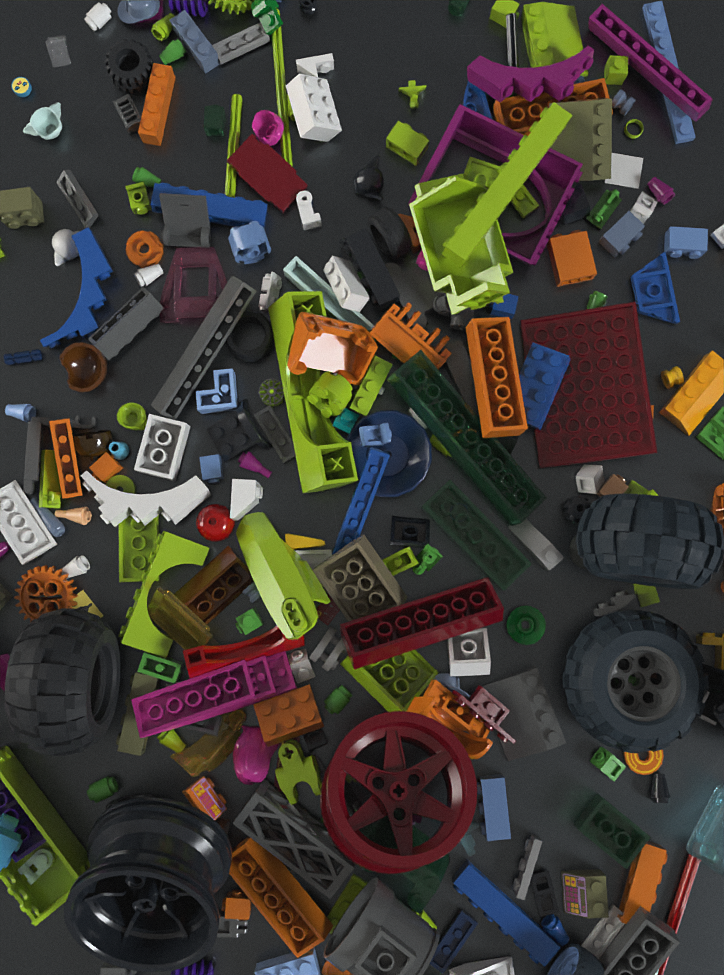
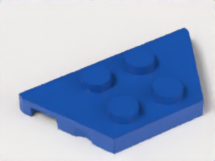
[630,252,680,324]

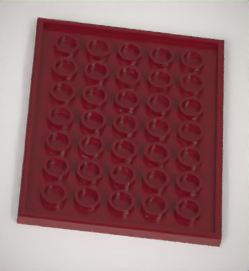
[520,301,657,469]

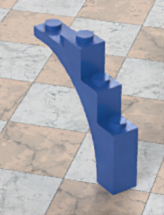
[40,227,113,349]

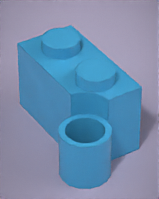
[0,813,23,871]

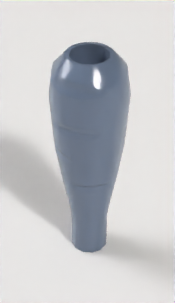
[30,497,65,537]

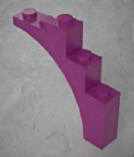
[467,46,594,103]

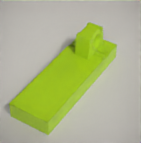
[39,450,61,509]

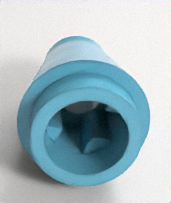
[109,441,129,460]

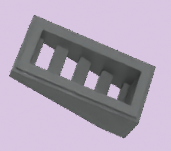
[112,94,141,134]

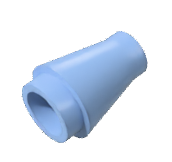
[5,404,36,422]

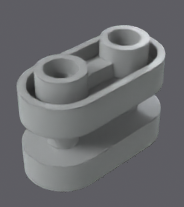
[309,626,347,672]

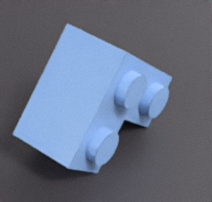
[196,368,238,414]

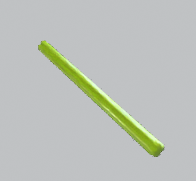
[272,9,293,166]

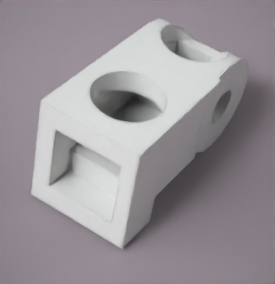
[296,191,322,231]

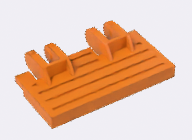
[369,302,452,383]

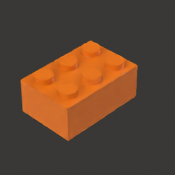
[253,684,324,747]

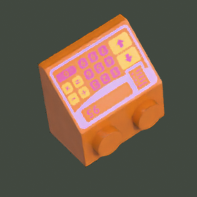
[182,776,227,820]

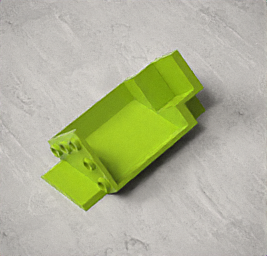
[409,173,514,315]

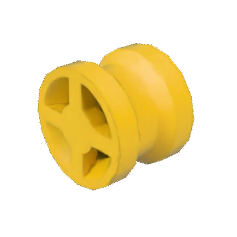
[661,366,684,389]

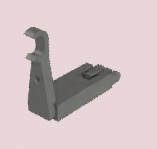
[23,416,96,495]

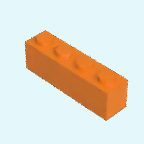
[138,63,176,146]
[49,418,82,499]
[617,838,667,924]

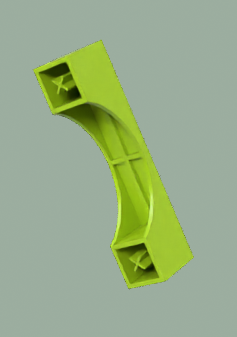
[268,291,358,493]

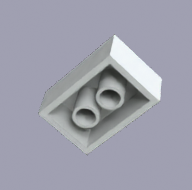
[286,74,342,142]
[134,414,190,482]

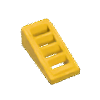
[285,533,326,549]

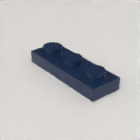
[430,909,478,974]

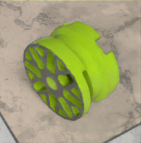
[258,378,285,407]

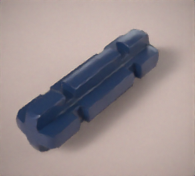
[3,349,42,365]

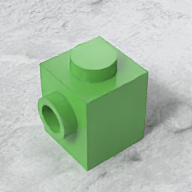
[235,608,264,635]

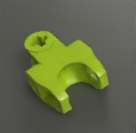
[275,740,322,805]

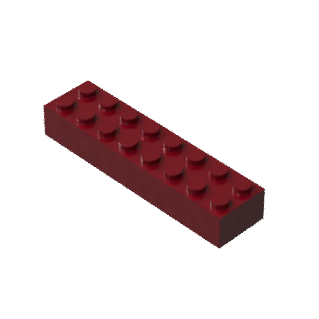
[340,577,504,670]

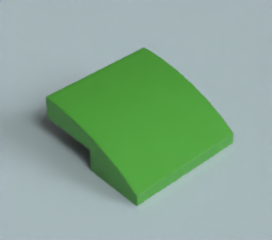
[696,406,724,460]

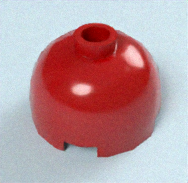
[196,504,235,542]

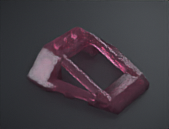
[160,247,228,323]

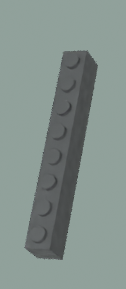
[151,275,256,420]

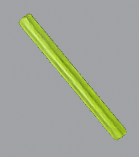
[225,94,242,198]

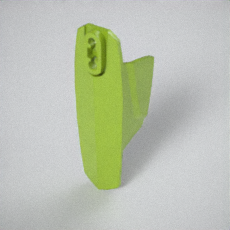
[236,512,330,640]

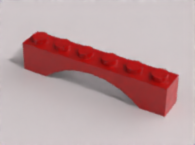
[183,623,305,678]

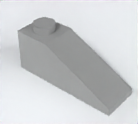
[507,515,564,571]

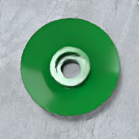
[507,606,546,645]

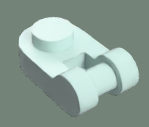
[17,847,55,885]

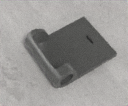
[159,193,211,248]

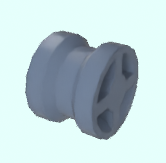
[243,582,261,604]

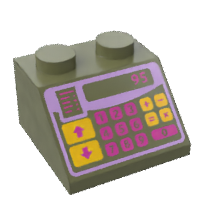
[561,869,609,919]

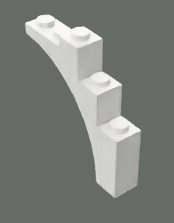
[80,471,211,527]

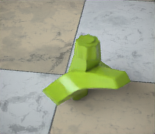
[398,80,427,109]

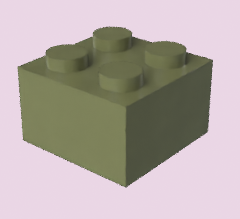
[0,187,44,229]

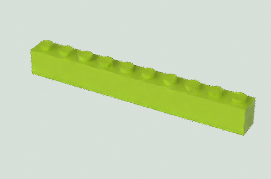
[442,102,573,268]

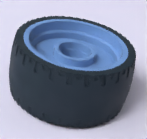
[546,943,604,975]

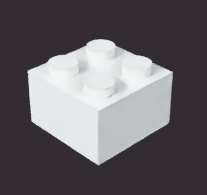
[447,628,491,676]

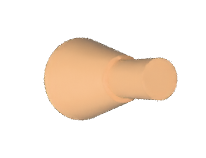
[55,506,92,526]

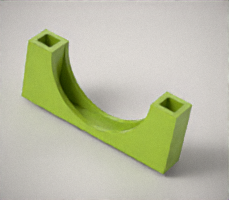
[118,530,209,658]

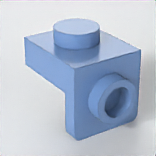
[359,423,392,447]

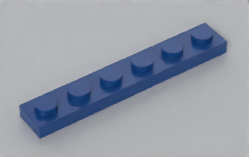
[332,447,390,555]

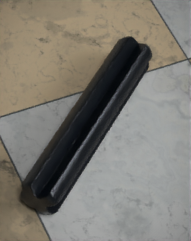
[506,13,519,68]

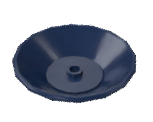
[347,410,432,497]

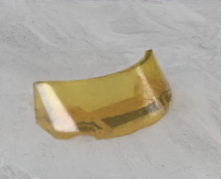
[170,709,246,777]

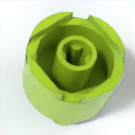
[307,371,354,418]

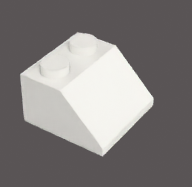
[230,479,263,521]

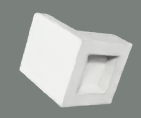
[575,464,604,494]

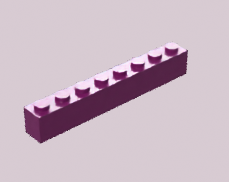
[588,4,713,122]

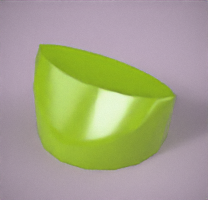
[117,403,148,430]

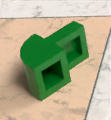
[251,0,283,35]

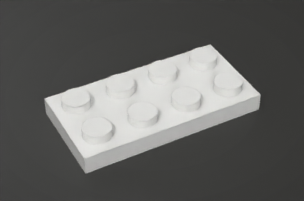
[0,480,57,565]

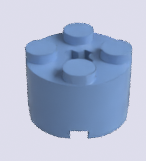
[228,221,271,264]

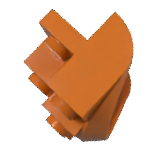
[406,680,493,759]

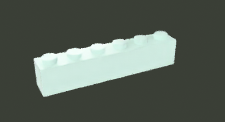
[283,256,377,342]

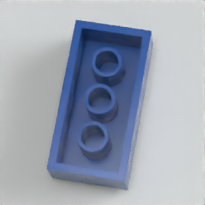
[519,342,570,430]

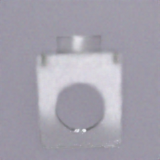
[45,35,71,68]

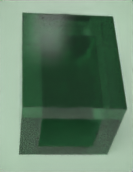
[203,105,226,137]

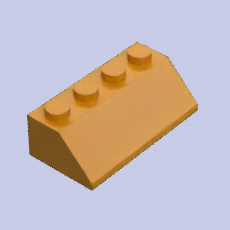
[658,350,724,436]

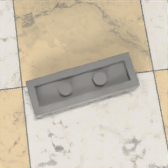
[212,22,270,64]
[512,834,542,900]

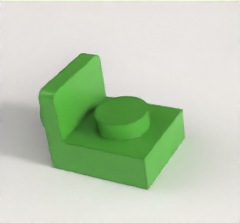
[590,747,626,782]

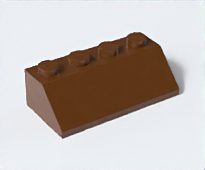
[170,545,254,630]

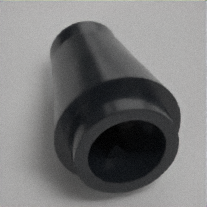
[650,774,671,803]

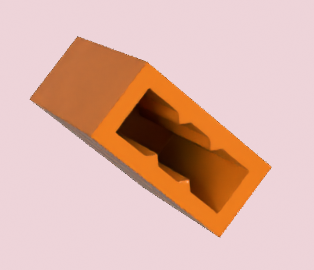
[547,230,597,287]

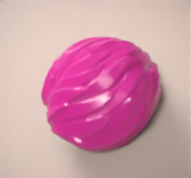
[252,110,284,146]

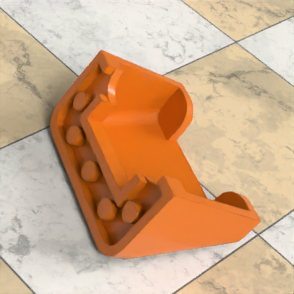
[287,312,378,385]

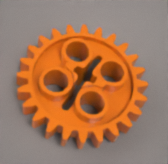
[14,565,78,622]

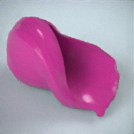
[233,725,279,785]

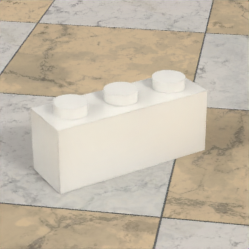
[323,255,370,312]

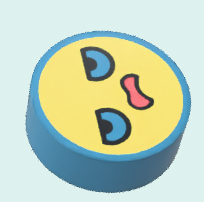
[11,77,32,97]

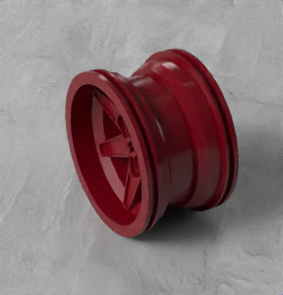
[320,711,477,874]

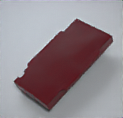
[227,134,308,214]

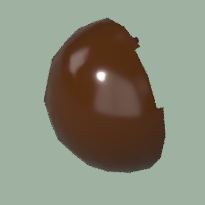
[60,342,107,392]

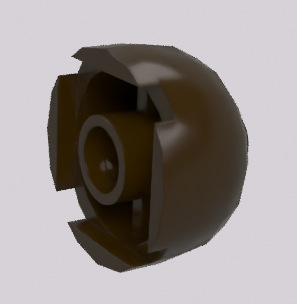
[73,430,112,461]

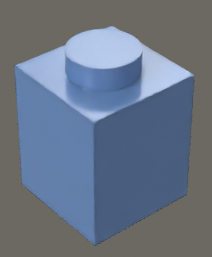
[199,454,224,484]

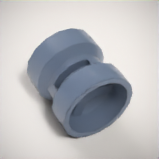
[612,89,636,116]

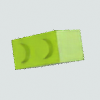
[386,121,429,166]

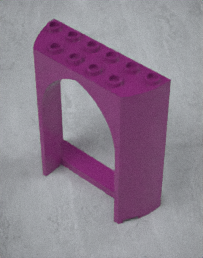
[408,104,583,267]

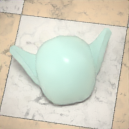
[23,102,62,140]

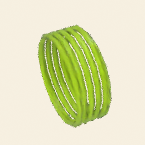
[624,119,643,139]

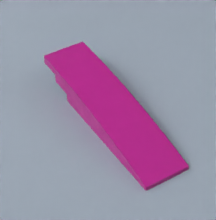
[131,651,297,738]

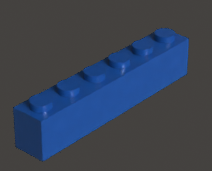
[151,183,267,228]
[452,860,560,967]

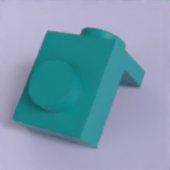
[332,408,360,434]

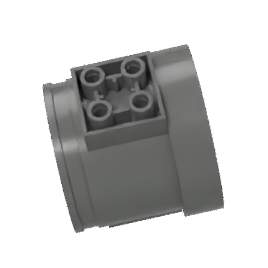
[323,877,440,975]

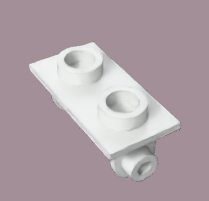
[258,272,282,312]

